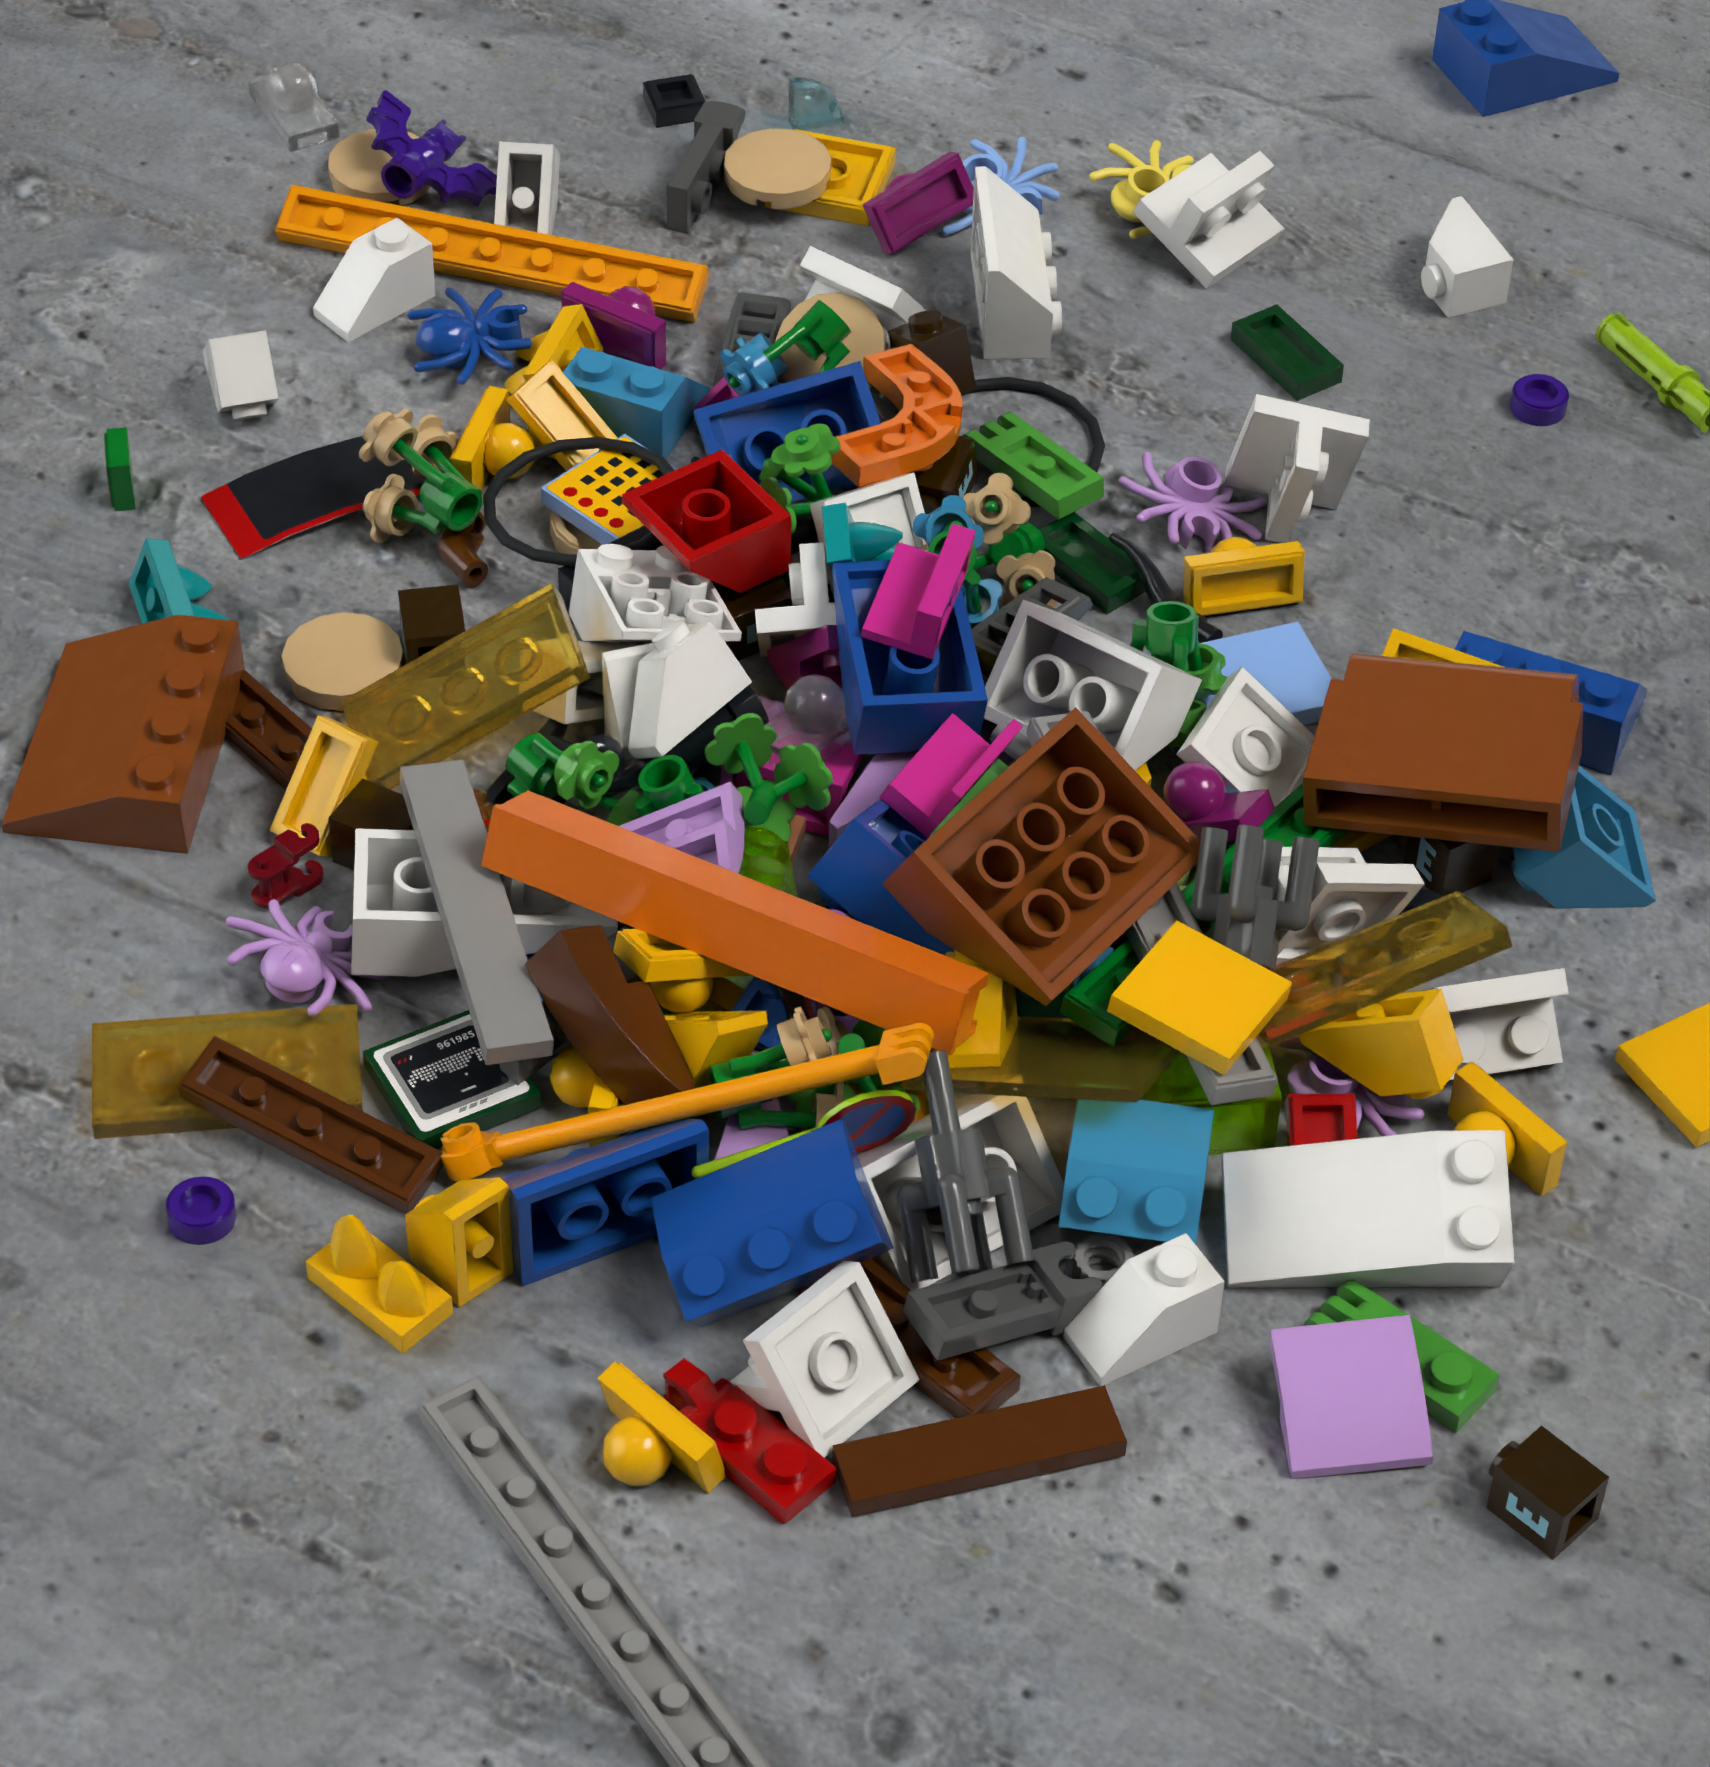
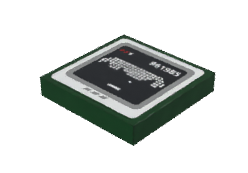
[363,1010,541,1149]

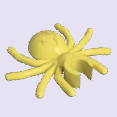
[1089,140,1194,239]

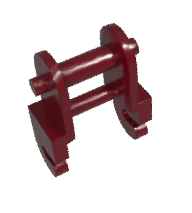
[247,823,324,908]

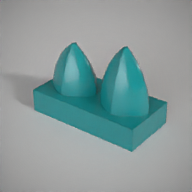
[821,502,903,572]
[128,538,230,624]

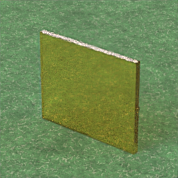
[902,1016,1181,1103]

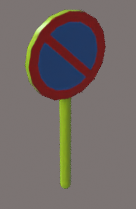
[691,1090,916,1179]

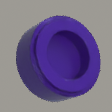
[1510,374,1569,426]
[166,1176,237,1245]

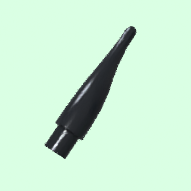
[1109,533,1223,643]

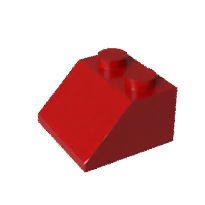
[622,449,791,593]

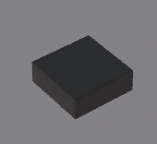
[643,74,706,128]

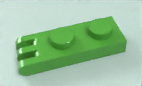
[962,412,1104,519]
[1304,1279,1500,1434]

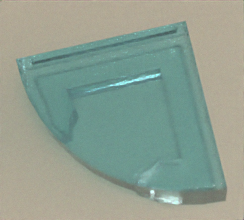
[788,77,844,131]

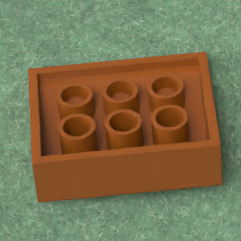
[2,615,245,854]
[882,707,1200,1006]

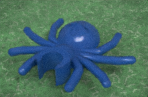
[407,288,533,385]

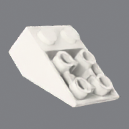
[569,544,742,642]

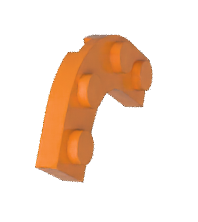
[831,343,963,487]

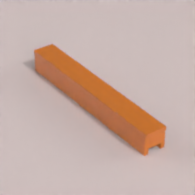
[481,791,990,1055]

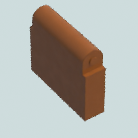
[1303,653,1583,852]

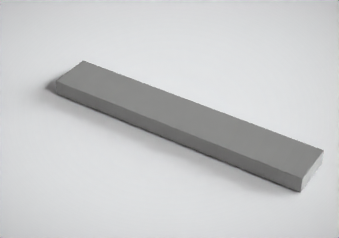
[399,759,554,1065]

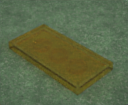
[341,583,590,789]
[1258,891,1513,1047]
[92,1004,363,1139]

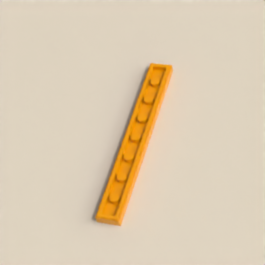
[275,184,710,323]

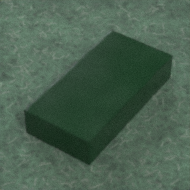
[1230,304,1344,401]
[1039,512,1146,614]

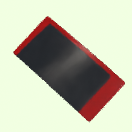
[201,436,427,559]

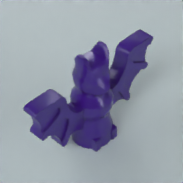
[366,90,497,206]

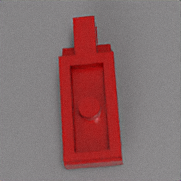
[663,1358,837,1524]

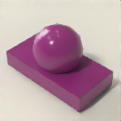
[862,152,974,254]
[561,282,666,370]
[1163,761,1275,842]

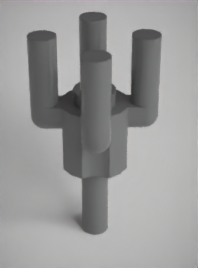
[1191,825,1320,970]
[896,1051,1034,1283]

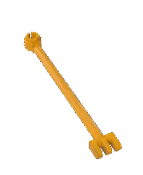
[440,1023,934,1181]

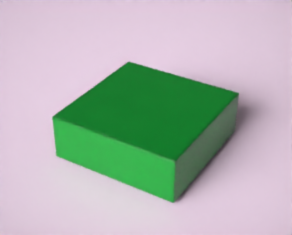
[104,427,136,511]

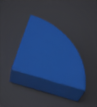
[731,976,790,1051]

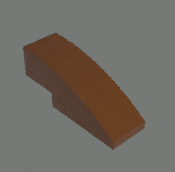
[525,925,697,1105]

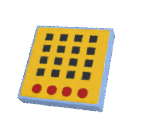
[541,434,678,545]

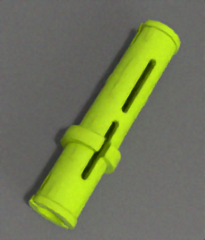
[1595,312,1710,433]

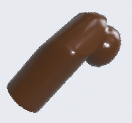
[438,512,488,587]

